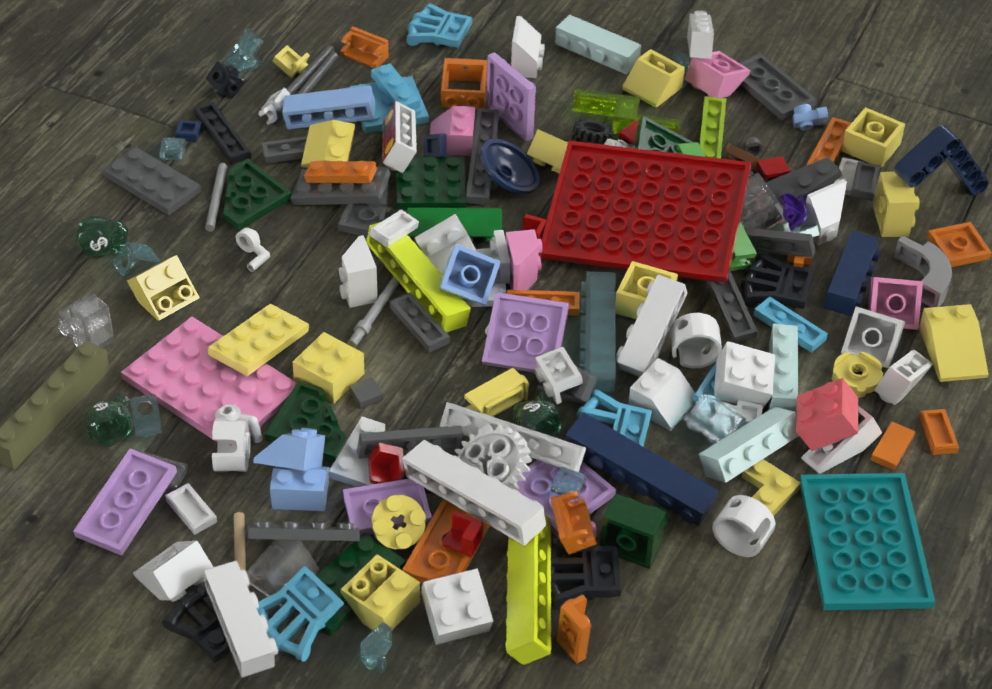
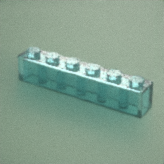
[579,272,615,396]

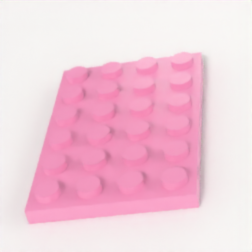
[121,317,297,446]

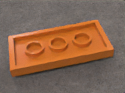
[402,499,490,584]

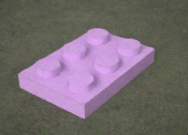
[343,479,432,536]

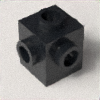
[205,61,245,99]

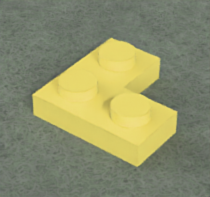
[742,459,801,516]

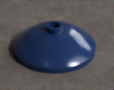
[480,139,540,194]

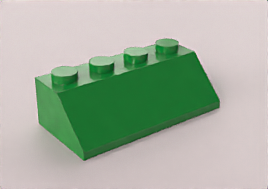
[407,208,502,242]

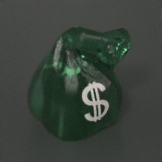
[76,216,131,259]
[84,392,132,447]
[513,392,561,437]

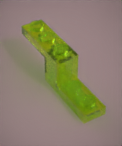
[573,88,680,134]

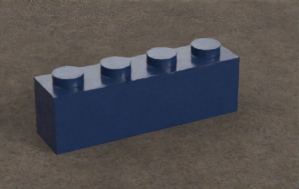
[824,231,881,316]

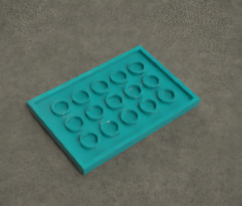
[799,473,935,610]

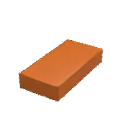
[919,409,959,455]
[871,422,916,471]

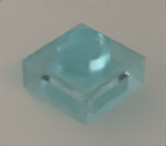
[159,138,186,160]
[551,466,586,500]

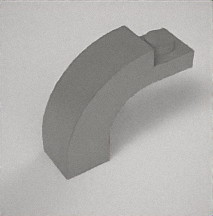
[894,236,952,308]

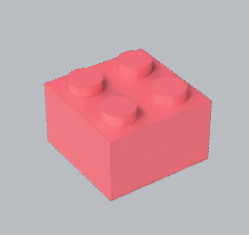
[796,378,858,451]

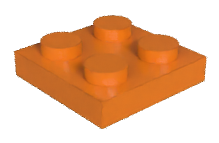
[927,222,992,267]

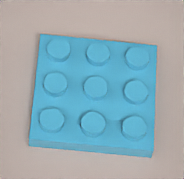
[349,76,429,134]

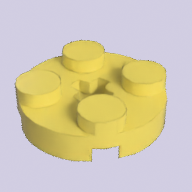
[832,352,883,398]
[371,495,426,549]

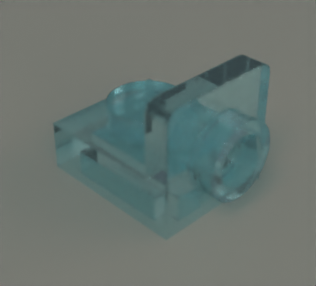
[360,622,392,674]

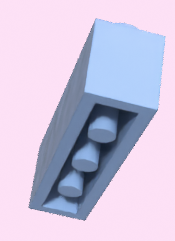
[282,85,375,129]

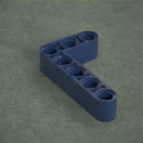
[894,125,989,195]

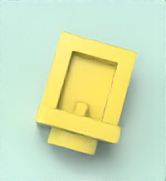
[272,45,310,78]

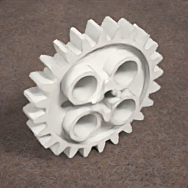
[455,425,532,490]

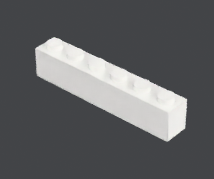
[402,440,546,546]

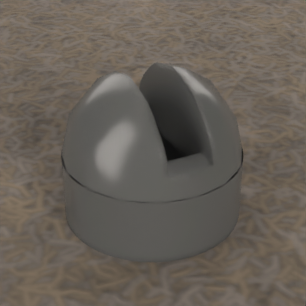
[744,137,763,156]

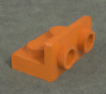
[556,595,591,664]

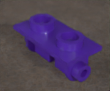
[780,193,807,231]

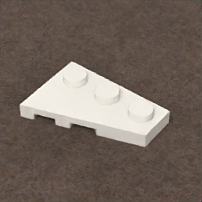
[329,417,385,487]

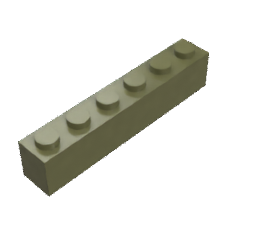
[0,341,110,470]

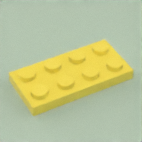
[208,304,309,376]

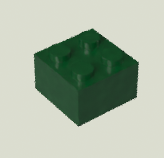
[600,494,666,569]

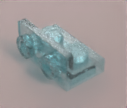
[682,392,746,444]

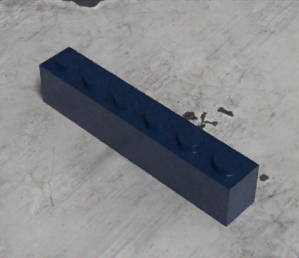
[565,412,719,526]

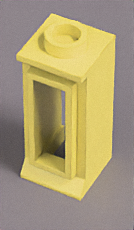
[464,368,529,417]

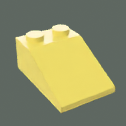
[919,304,989,382]

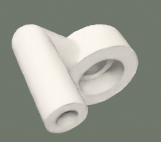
[236,228,270,272]
[215,405,263,443]

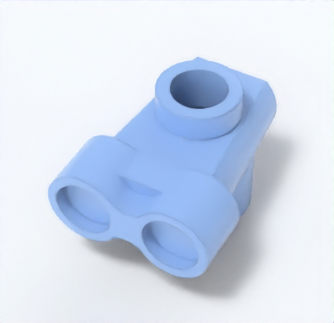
[793,104,828,131]

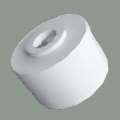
[670,313,722,368]
[212,419,251,472]
[712,495,776,557]

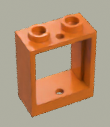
[441,58,487,110]

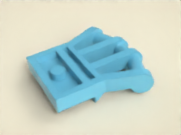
[407,3,472,48]
[577,389,652,447]
[257,565,344,662]

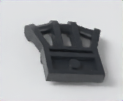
[741,253,814,309]
[551,539,621,609]
[162,585,231,663]

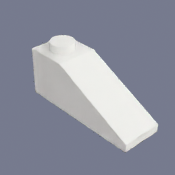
[874,349,934,405]
[801,406,882,474]

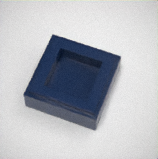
[175,120,202,142]
[423,134,447,157]

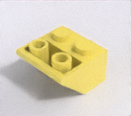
[622,49,685,108]
[127,255,200,321]
[341,554,420,638]

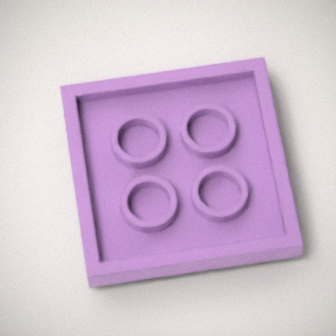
[486,52,536,142]
[482,292,569,373]
[511,460,616,537]

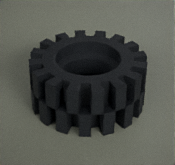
[571,118,614,145]

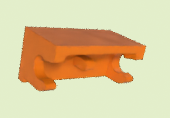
[340,27,389,69]
[550,492,597,554]

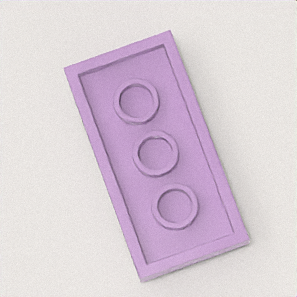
[73,448,177,556]

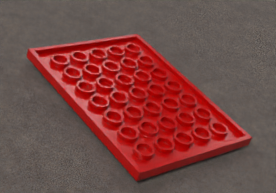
[538,141,751,283]

